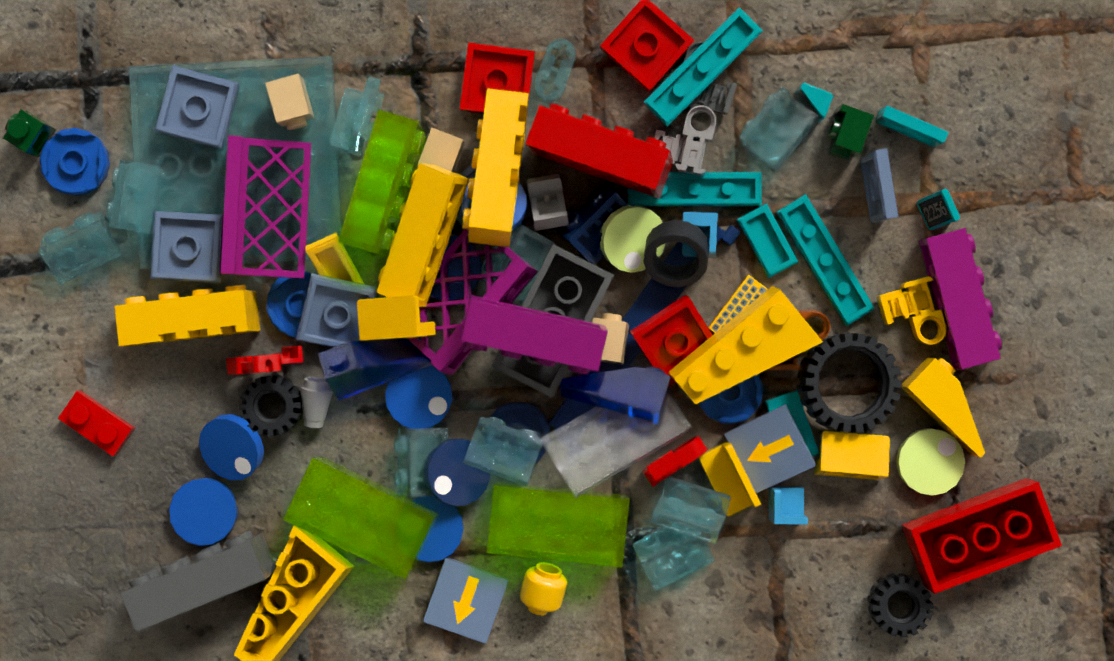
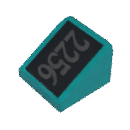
[795,82,834,123]
[917,188,960,230]

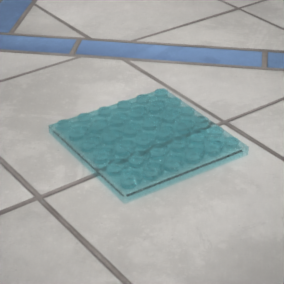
[129,56,343,270]

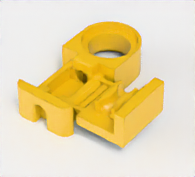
[876,277,946,345]

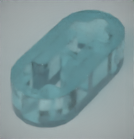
[535,39,576,103]

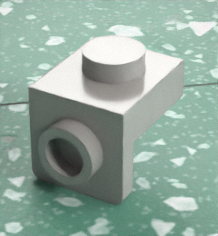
[527,174,569,231]

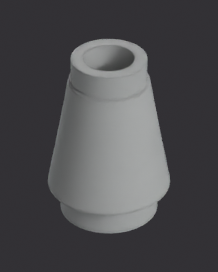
[300,377,334,428]

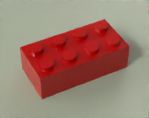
[525,103,673,199]
[901,478,1062,594]

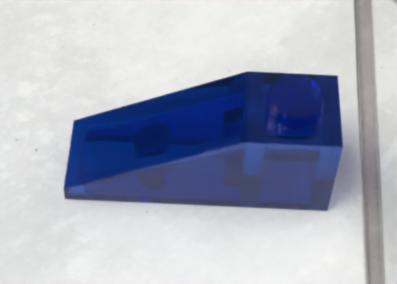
[318,337,433,401]
[560,367,671,424]

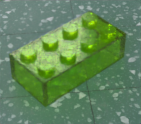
[338,109,427,257]
[283,456,440,579]
[487,481,630,567]

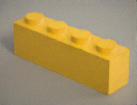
[377,163,469,307]

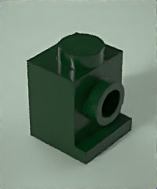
[828,104,874,160]
[3,109,57,157]

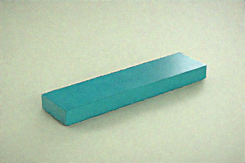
[643,7,763,128]
[627,172,762,207]
[776,194,875,326]

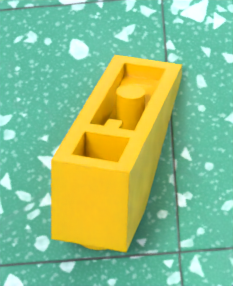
[902,358,985,458]

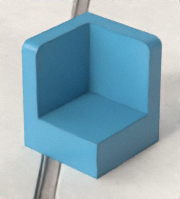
[682,212,718,258]
[769,486,808,525]

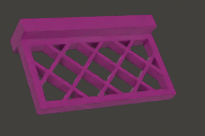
[221,135,311,279]
[407,229,538,375]

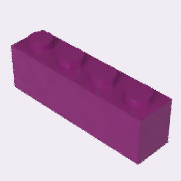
[918,228,1002,369]
[461,295,608,374]

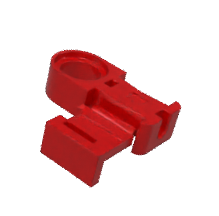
[226,346,303,375]
[642,435,708,487]

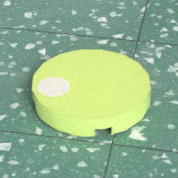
[600,205,665,273]
[896,428,965,496]

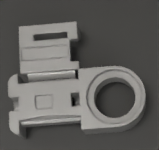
[655,105,717,176]

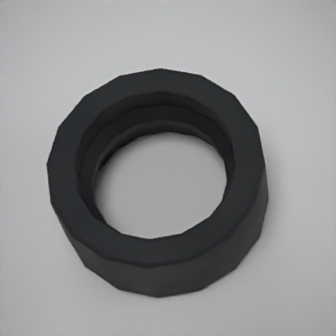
[643,220,709,288]

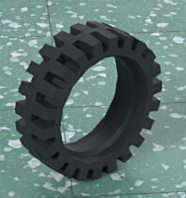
[797,333,902,433]

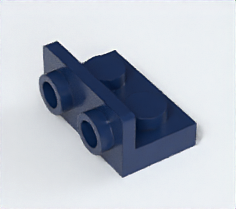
[558,185,628,265]

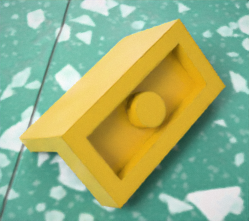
[357,295,436,341]
[814,431,890,480]
[698,441,761,517]

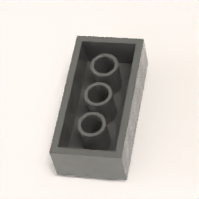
[491,244,614,397]
[120,530,276,632]

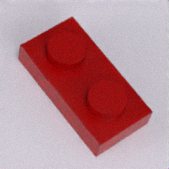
[58,390,135,456]

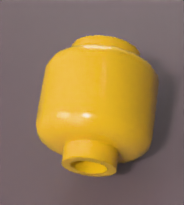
[520,562,567,616]

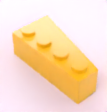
[463,88,528,247]
[114,285,261,346]
[668,286,823,404]
[234,524,354,661]

